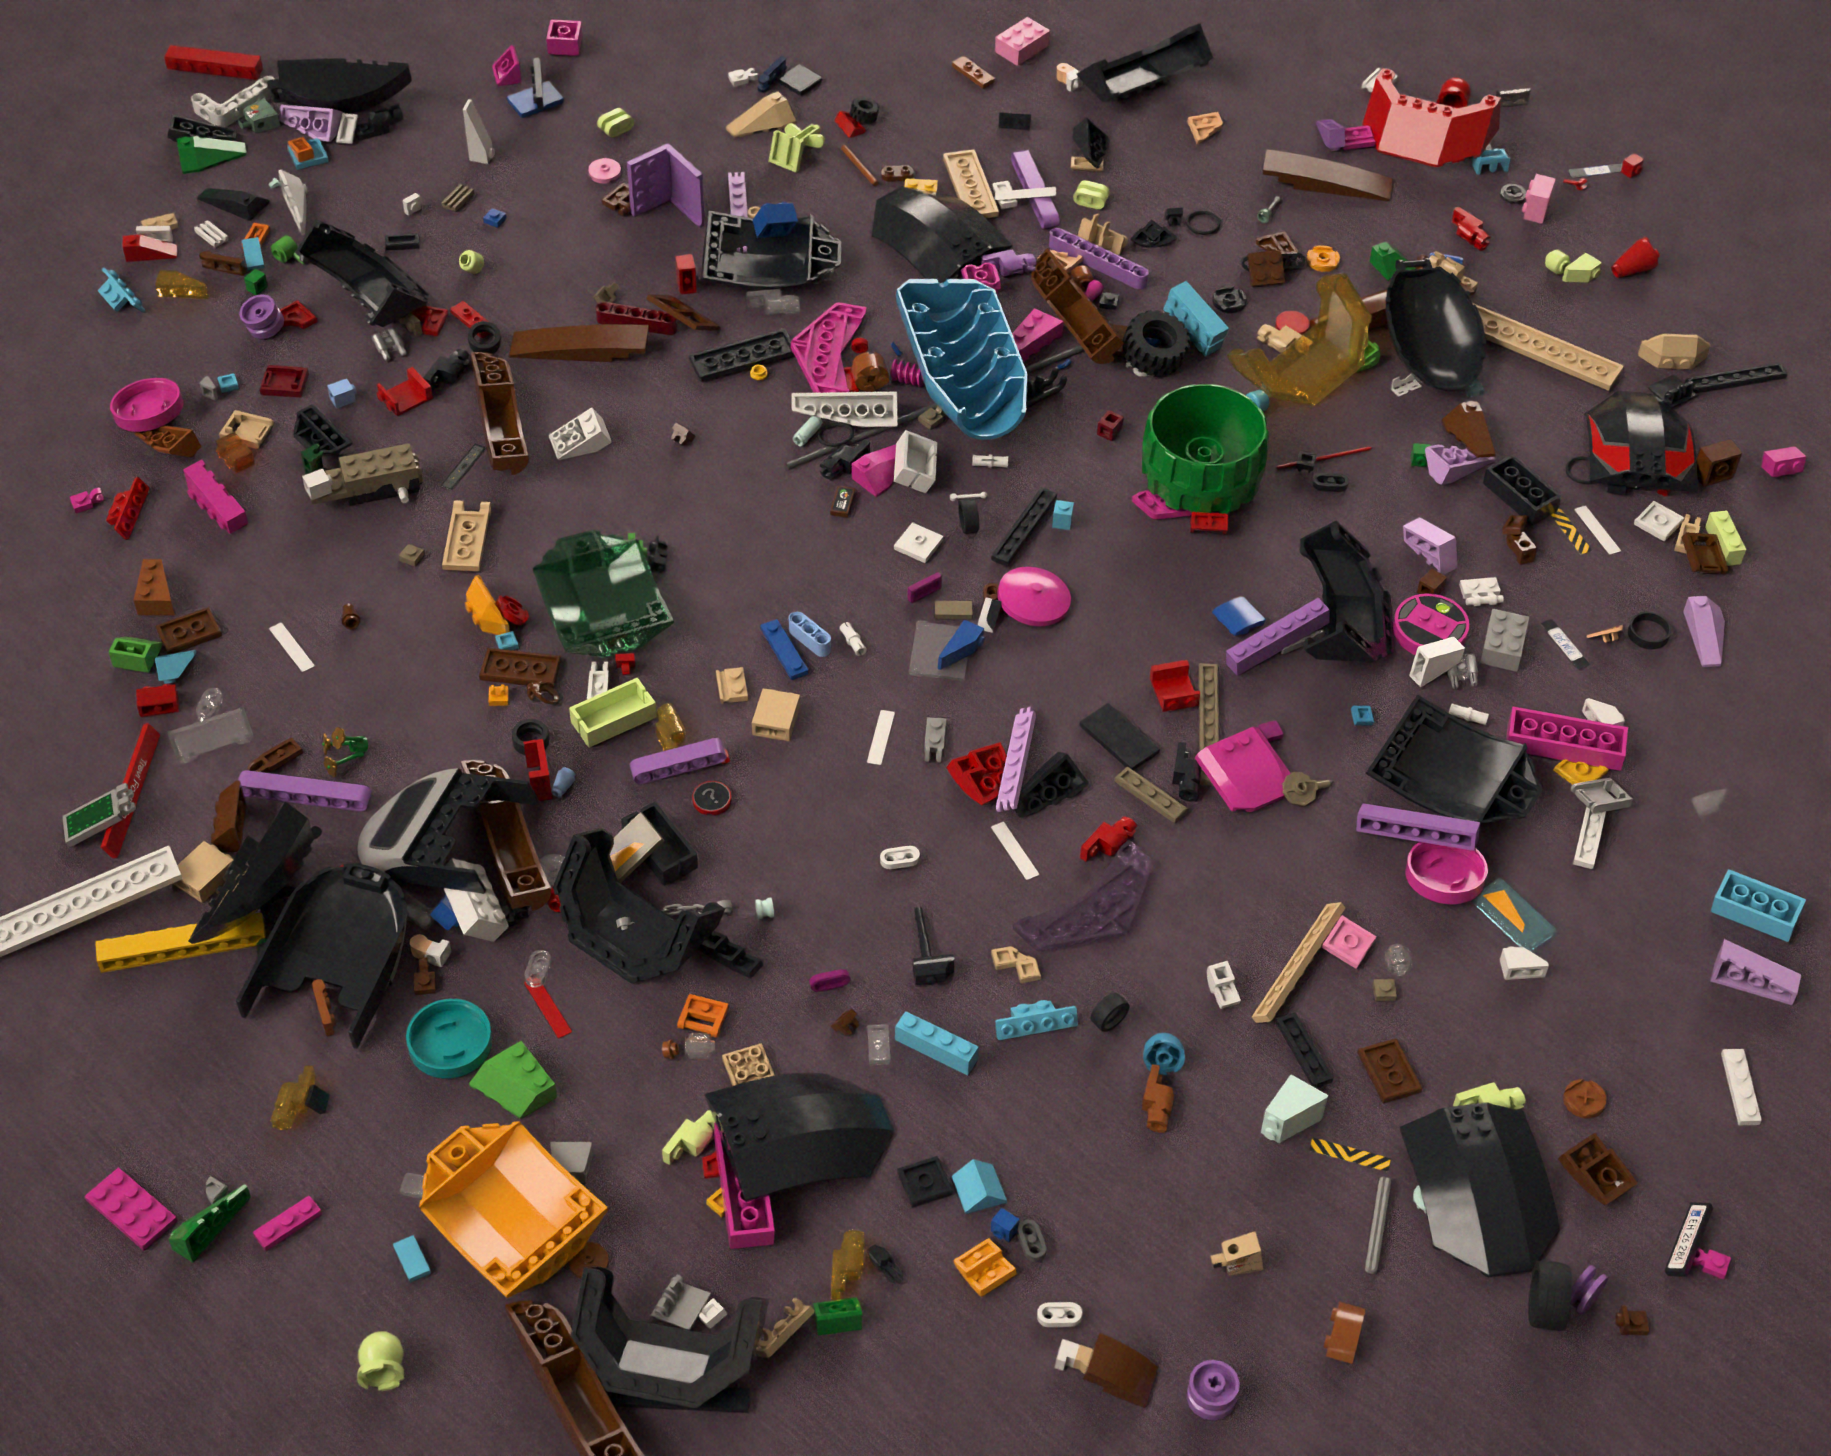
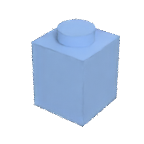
[327,378,357,409]

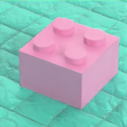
[1522,174,1555,223]

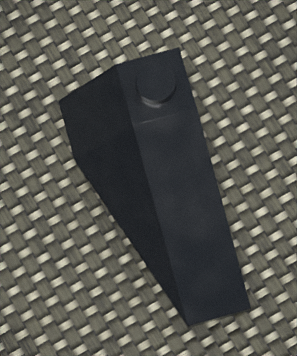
[1073,118,1108,169]
[197,188,270,221]
[1014,752,1089,818]

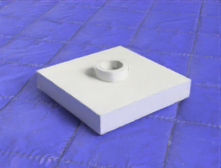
[1634,501,1684,542]
[894,523,944,563]

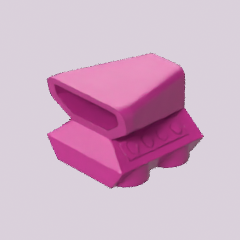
[961,263,1001,297]

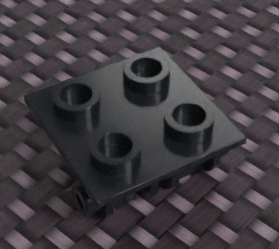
[1647,374,1696,408]

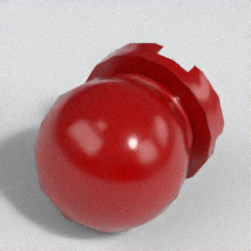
[1437,77,1471,109]

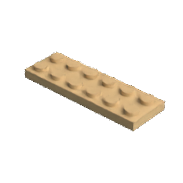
[943,150,999,218]

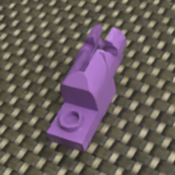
[981,249,1036,277]

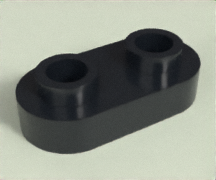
[1312,473,1349,492]

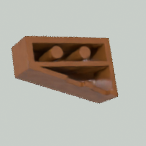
[134,559,175,616]

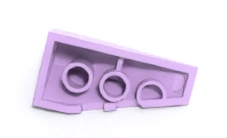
[1683,596,1725,667]

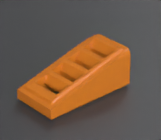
[288,137,314,162]

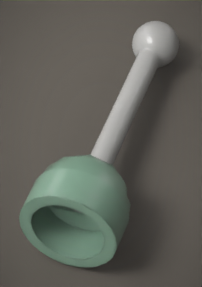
[1257,196,1281,223]

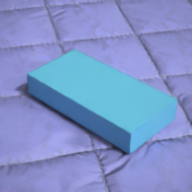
[242,237,265,271]
[393,1235,431,1283]

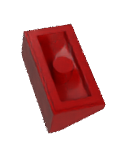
[835,111,866,138]

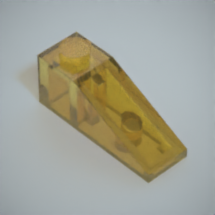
[155,270,209,299]

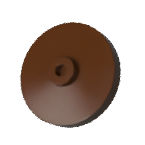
[569,1242,609,1279]

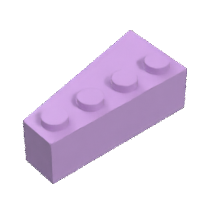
[1711,939,1801,1005]

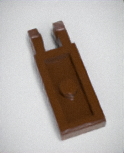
[199,251,246,276]
[247,737,303,773]

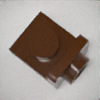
[1615,1305,1649,1335]

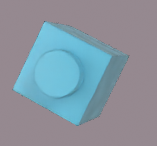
[1052,500,1074,530]

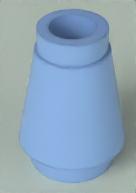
[551,767,576,797]

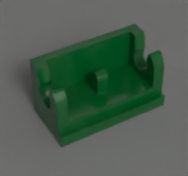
[301,443,325,475]

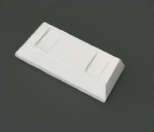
[336,113,358,144]

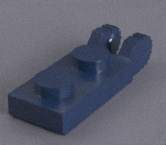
[758,56,787,93]

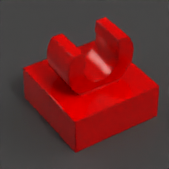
[615,653,635,675]

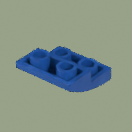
[1212,597,1266,636]

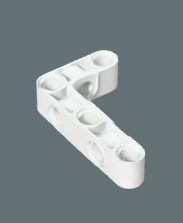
[191,76,275,127]

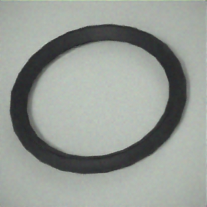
[1186,210,1221,235]
[817,422,854,447]
[1566,456,1592,484]

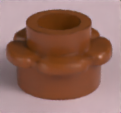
[662,1039,679,1060]

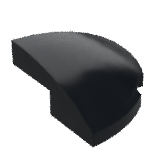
[1130,219,1177,247]

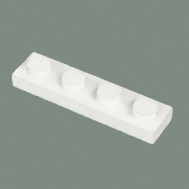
[1573,806,1606,869]
[1721,1049,1762,1125]

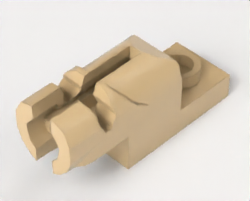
[1429,251,1478,290]
[1257,324,1313,356]

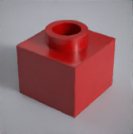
[1621,153,1644,179]

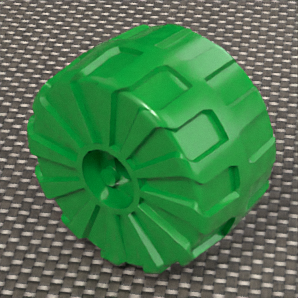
[1142,384,1269,514]

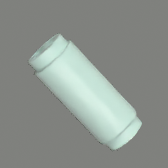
[793,416,822,446]

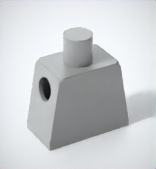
[550,1142,593,1183]

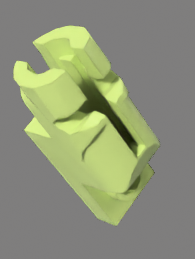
[1453,1082,1526,1110]
[662,1110,715,1165]

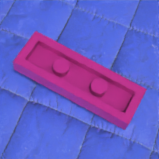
[253,1196,322,1251]

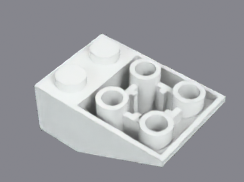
[549,408,612,460]

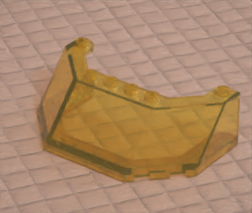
[1226,273,1372,405]

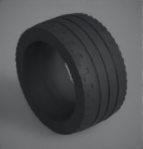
[1528,1261,1572,1331]

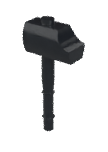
[912,907,955,985]

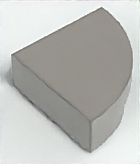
[206,1176,228,1204]

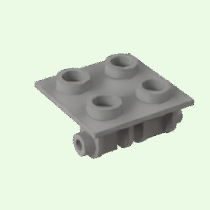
[651,1275,711,1330]

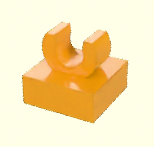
[488,684,509,706]

